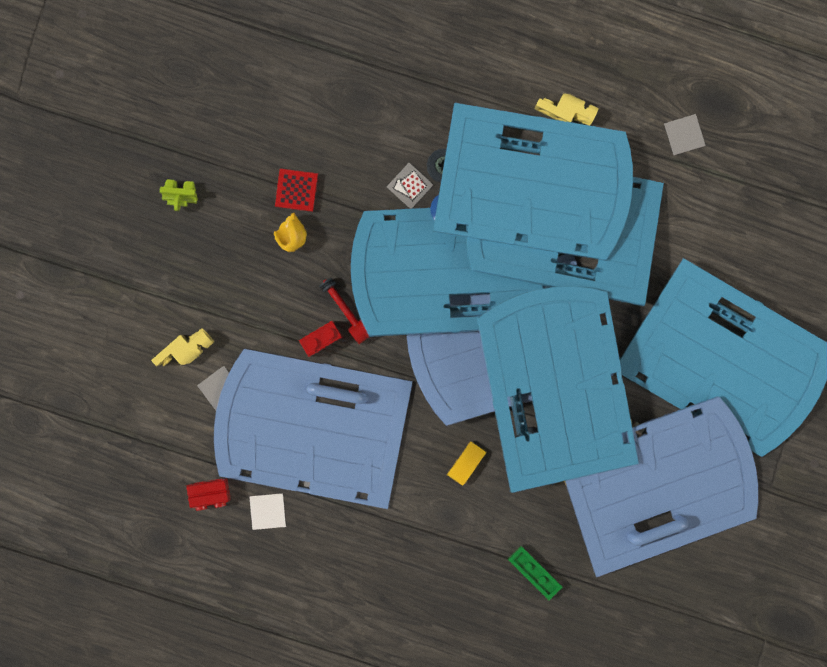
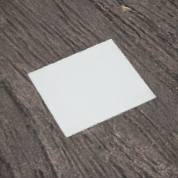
[250,493,286,530]

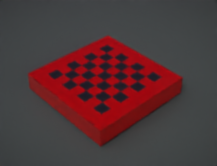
[275,169,318,212]

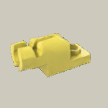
[534,94,599,126]
[151,329,214,366]

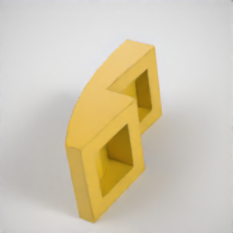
[447,441,486,486]

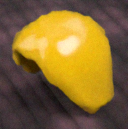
[274,213,307,252]

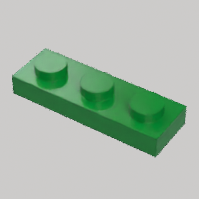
[508,546,562,600]

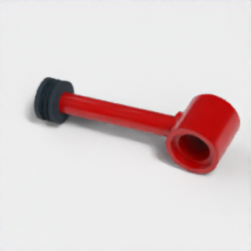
[319,277,369,344]

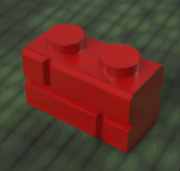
[299,321,343,357]
[186,478,231,511]

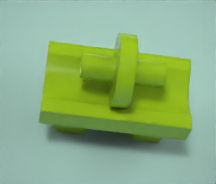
[160,179,198,211]

